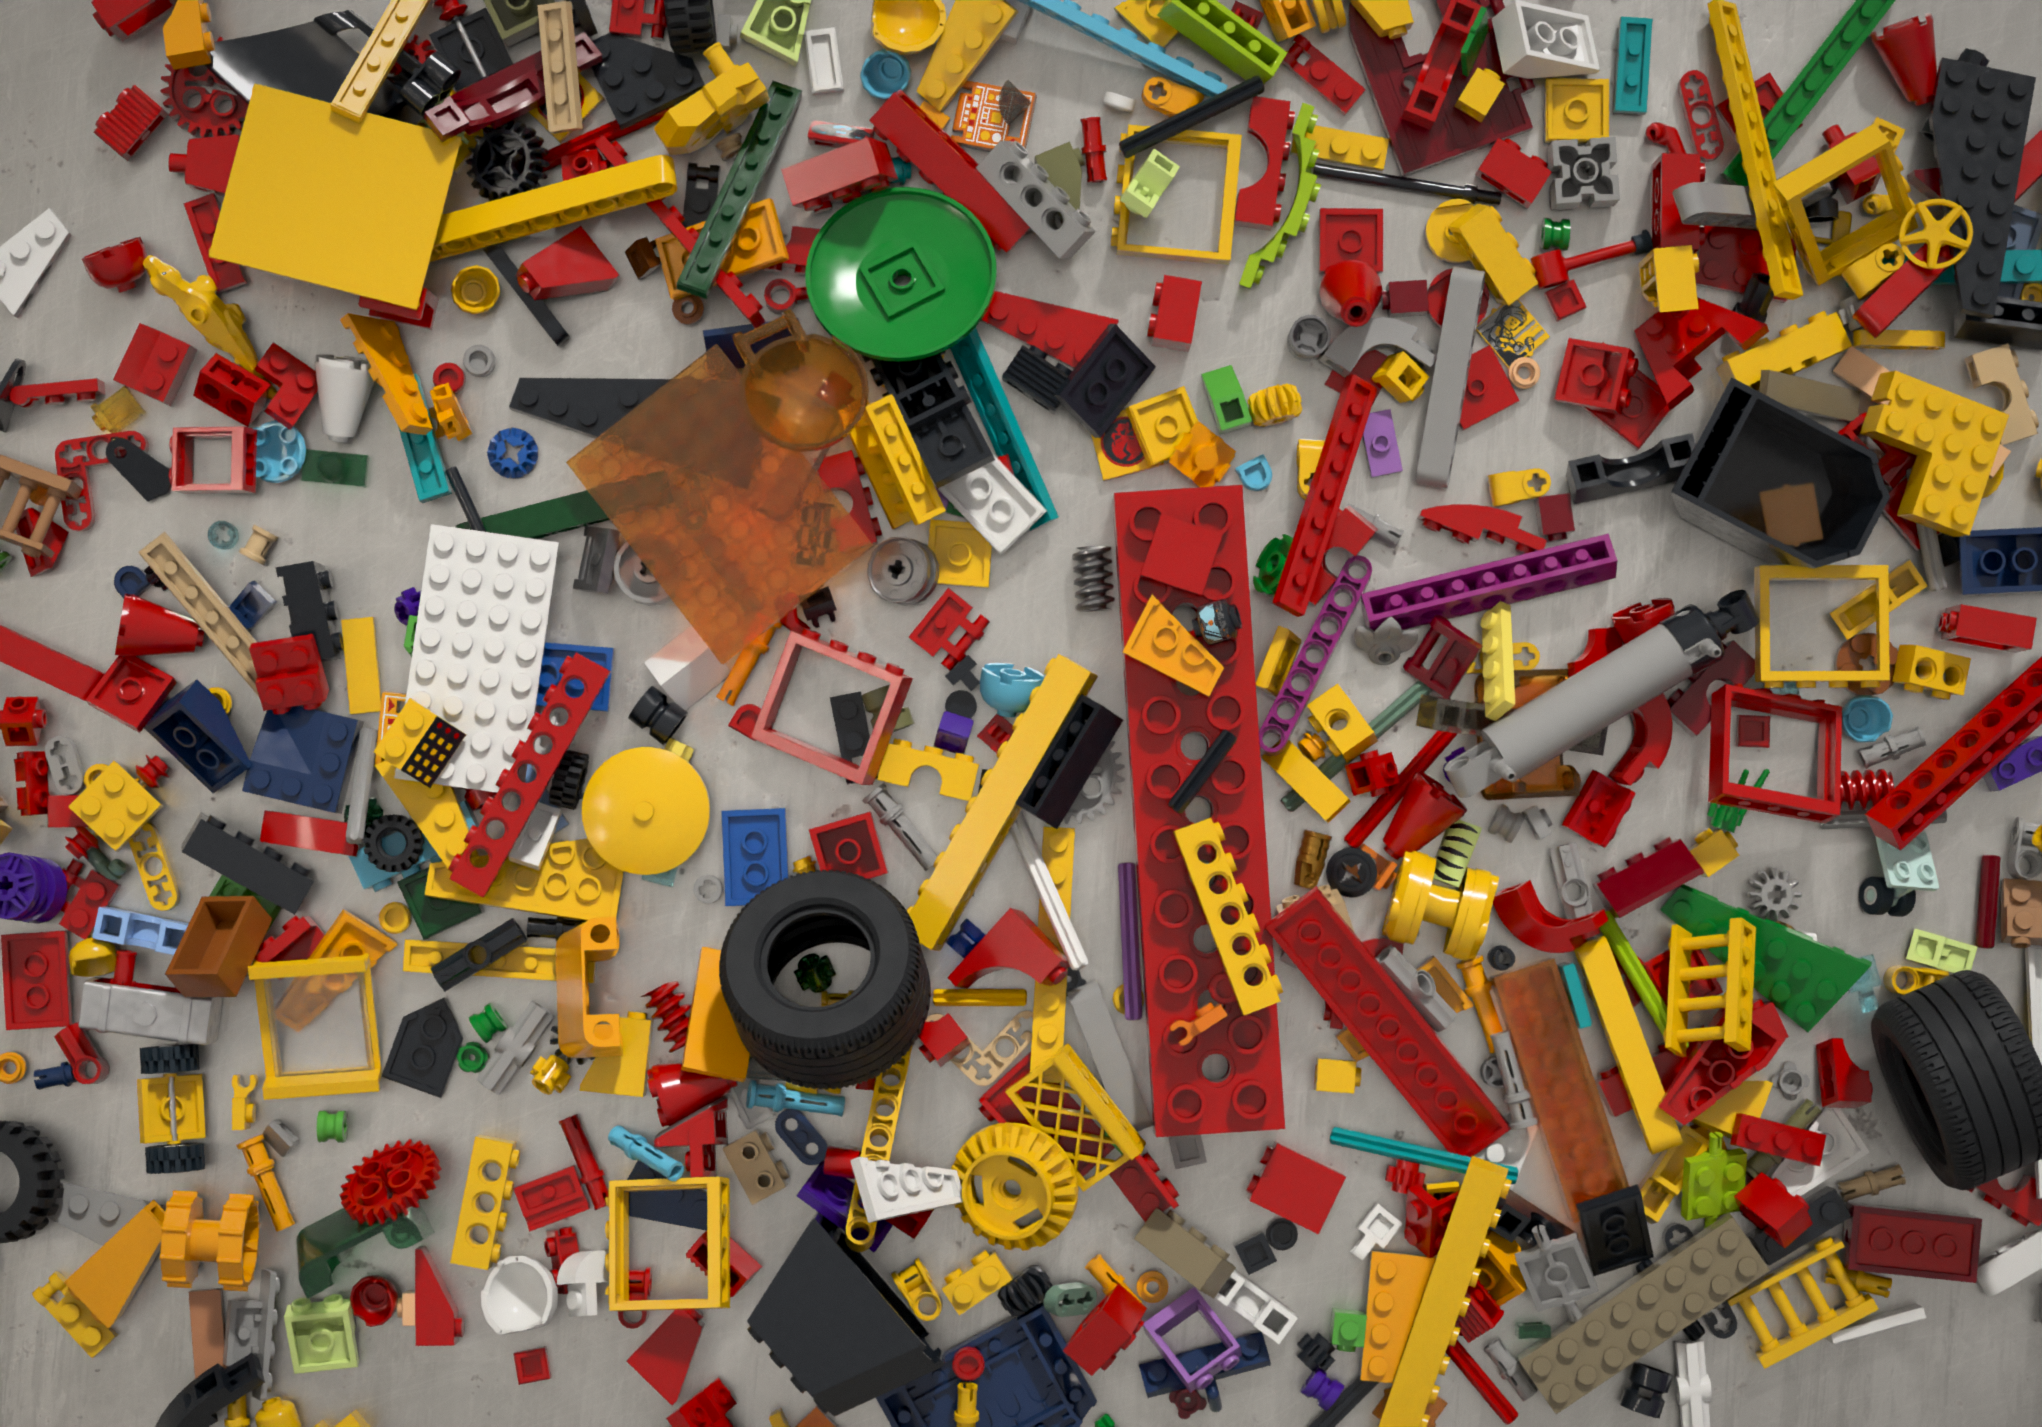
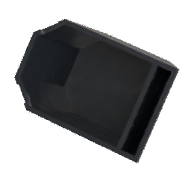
[1671,378,1890,568]
[747,1211,946,1417]

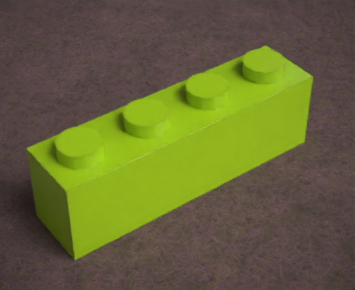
[1157,0,1288,84]

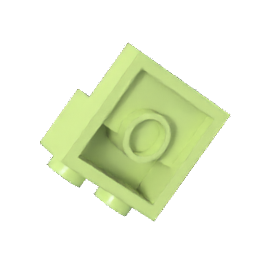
[284,1294,359,1374]

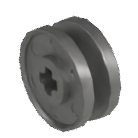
[867,537,939,605]

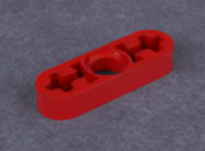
[1678,70,1724,162]

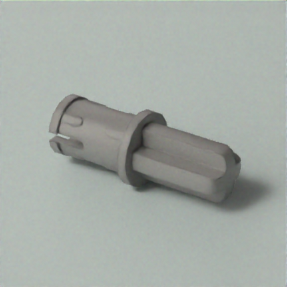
[1344,504,1404,549]

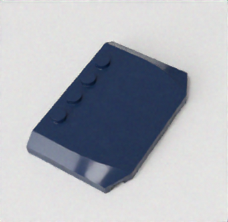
[876,1302,1097,1427]

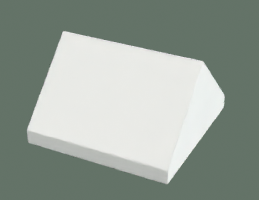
[644,624,731,710]

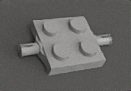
[1515,1225,1599,1322]

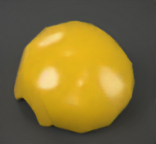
[451,265,500,315]
[69,937,117,977]

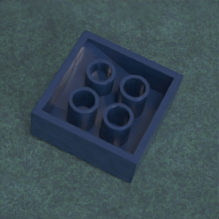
[242,706,364,814]

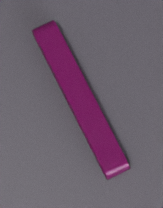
[1259,555,1372,757]

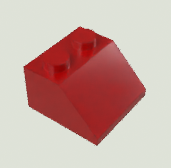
[113,323,198,407]

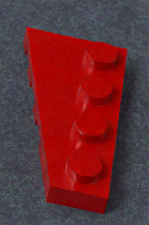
[981,291,1119,369]

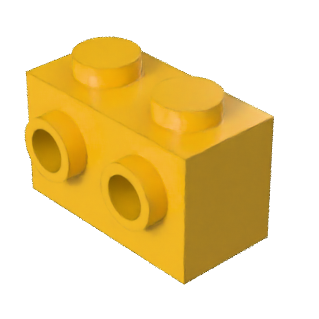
[941,1249,1013,1315]

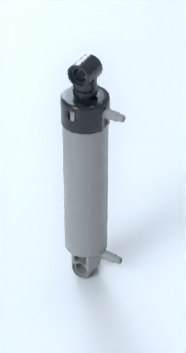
[1444,590,1760,798]

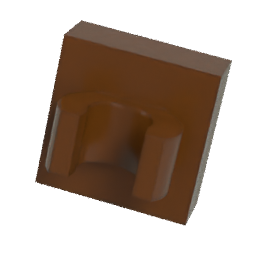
[625,236,661,280]

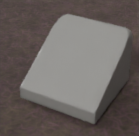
[262,1119,299,1157]

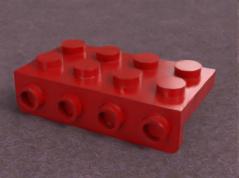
[978,1051,1115,1177]

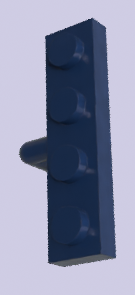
[1139,1332,1271,1412]

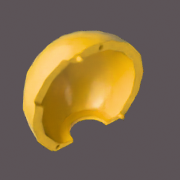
[871,0,946,55]

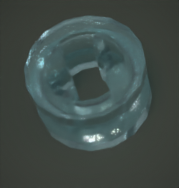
[208,521,239,550]

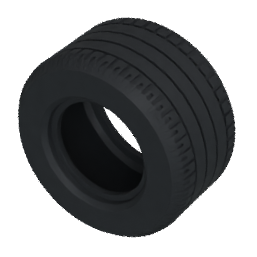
[719,870,931,1090]
[1871,970,2042,1191]

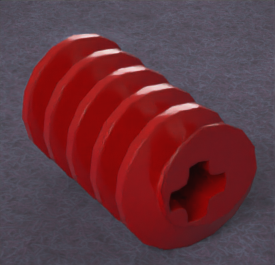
[1840,769,1894,810]
[641,981,691,1053]

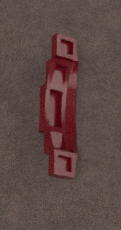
[424,32,602,142]

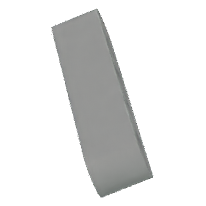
[1067,980,1153,1132]

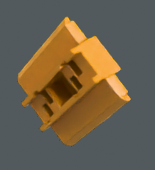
[1169,421,1236,487]

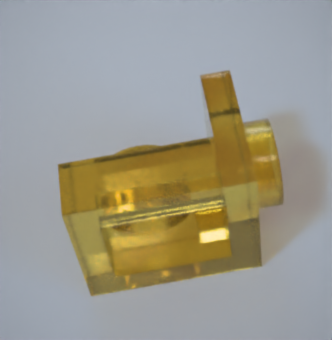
[90,386,146,433]

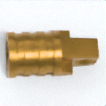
[1294,829,1332,889]

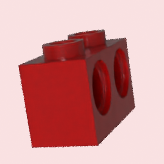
[193,353,271,427]

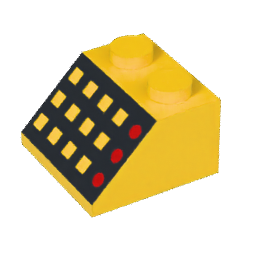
[373,698,467,788]

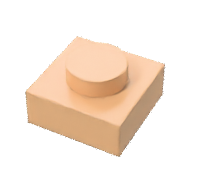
[397,1290,415,1326]

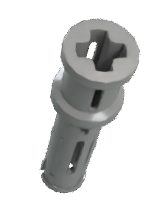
[862,783,937,871]
[1490,1030,1539,1130]

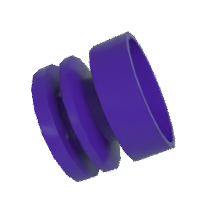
[0,852,68,924]

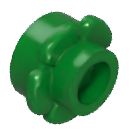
[456,1042,488,1073]

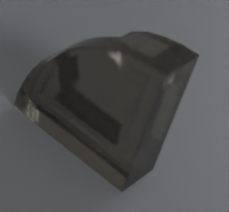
[999,80,1031,125]

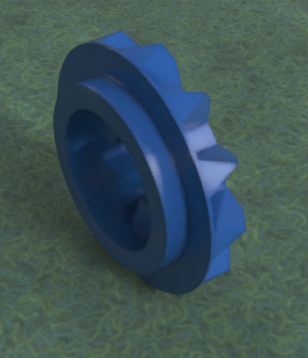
[487,427,538,478]

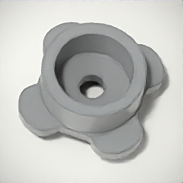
[1771,1062,1810,1101]

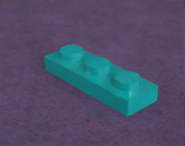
[1613,16,1653,115]

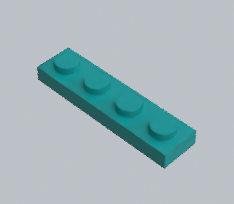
[398,373,452,503]

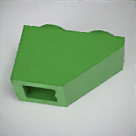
[1201,365,1252,435]

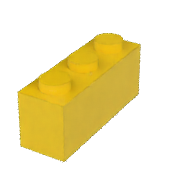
[1448,204,1538,306]

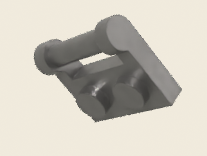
[573,526,621,594]

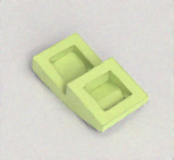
[1906,929,1978,973]

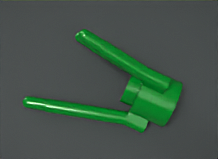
[1707,769,1770,833]

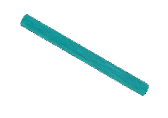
[1330,1127,1519,1185]

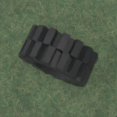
[549,750,589,810]
[363,814,425,872]

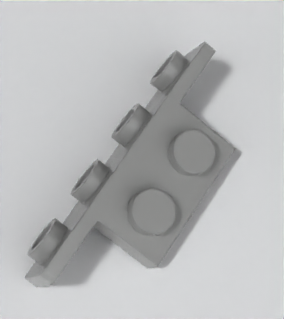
[223,1269,280,1401]

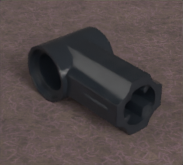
[1732,272,1774,323]

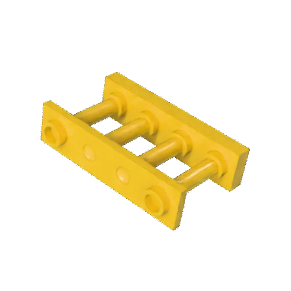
[839,394,946,529]
[1663,917,1756,1057]
[1727,1236,1879,1369]

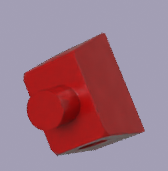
[1822,124,1881,205]
[168,134,240,197]

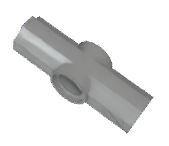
[1549,842,1599,939]
[1375,945,1457,1032]
[476,1001,555,1095]

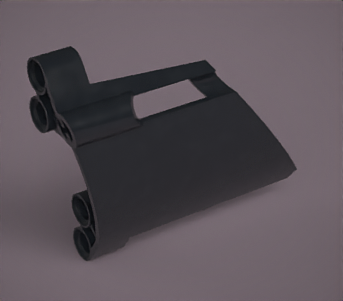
[204,10,461,125]

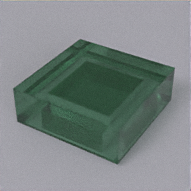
[1515,1321,1551,1339]

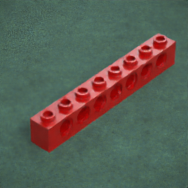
[448,652,611,898]
[1865,656,2042,851]

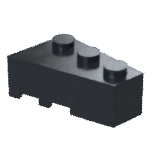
[276,561,344,662]

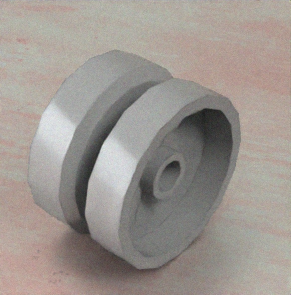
[613,533,687,606]

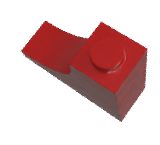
[947,908,1070,989]

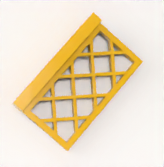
[1005,1043,1146,1192]

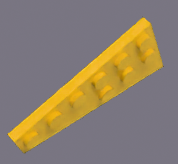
[424,838,624,921]

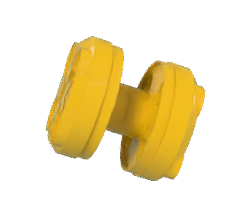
[1381,851,1499,961]

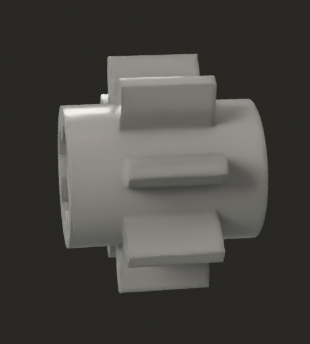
[1837,295,1866,332]

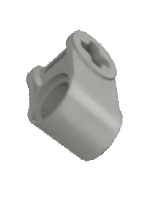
[2007,817,2042,880]

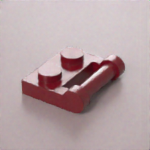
[1403,614,1483,700]

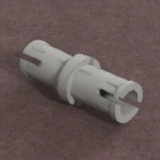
[1858,727,1926,769]
[1484,1338,1539,1401]

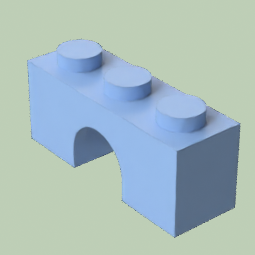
[92,906,189,955]

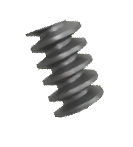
[1072,545,1115,612]

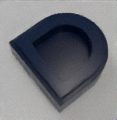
[114,566,152,599]

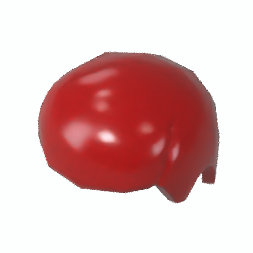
[350,1275,399,1327]

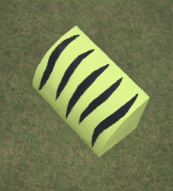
[1433,820,1482,888]

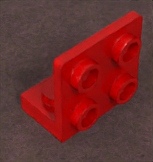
[1109,1152,1180,1222]

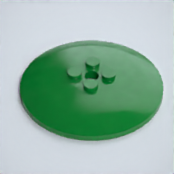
[805,187,997,362]

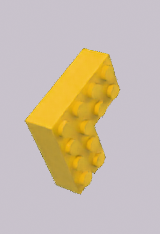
[1860,370,2009,537]

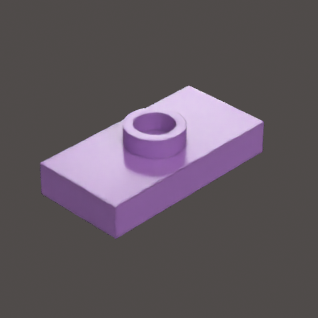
[1362,409,1403,478]

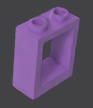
[1143,1287,1242,1393]

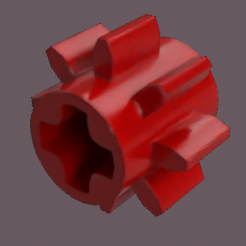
[1385,1159,1426,1194]

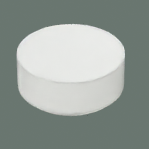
[1103,91,1136,113]

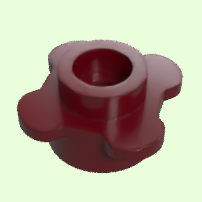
[1169,1388,1207,1419]

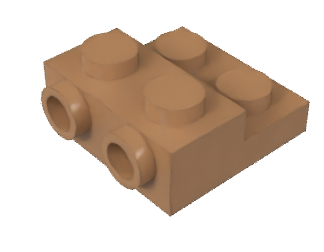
[2001,878,2042,948]

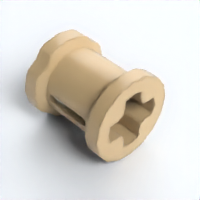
[239,524,278,565]

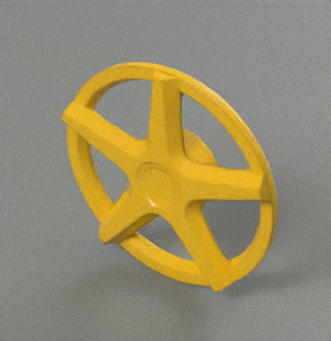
[1899,199,1973,269]

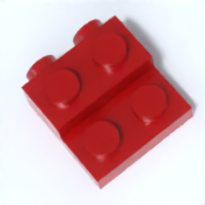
[1554,338,1639,415]
[249,634,330,714]

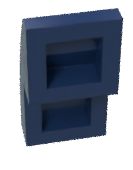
[227,580,277,632]

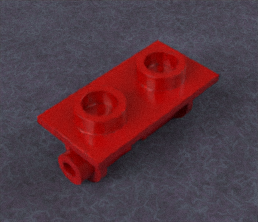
[14,751,50,816]
[544,1226,579,1294]

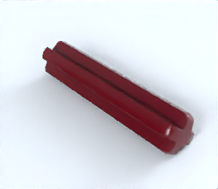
[1976,855,2001,949]

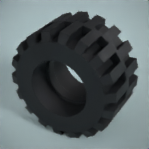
[664,0,716,54]

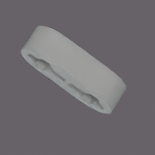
[45,736,85,795]

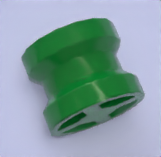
[1541,218,1570,251]
[468,1003,508,1043]

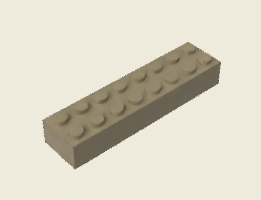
[1518,1213,1770,1414]

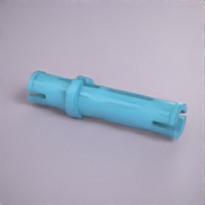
[608,1126,684,1181]

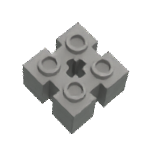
[1547,137,1620,210]

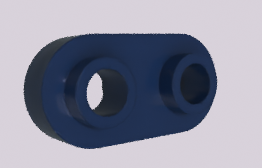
[775,1109,828,1165]

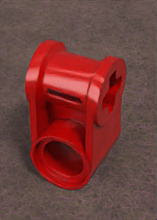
[618,1267,652,1329]

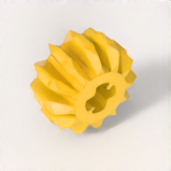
[1247,383,1303,427]

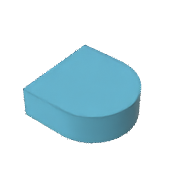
[1235,454,1272,492]

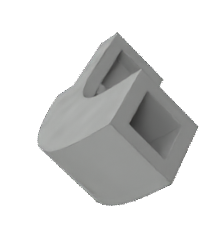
[1320,317,1437,378]

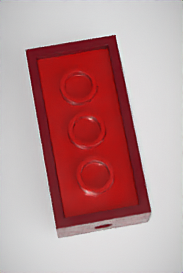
[1841,1202,1982,1283]

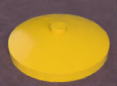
[582,747,710,875]

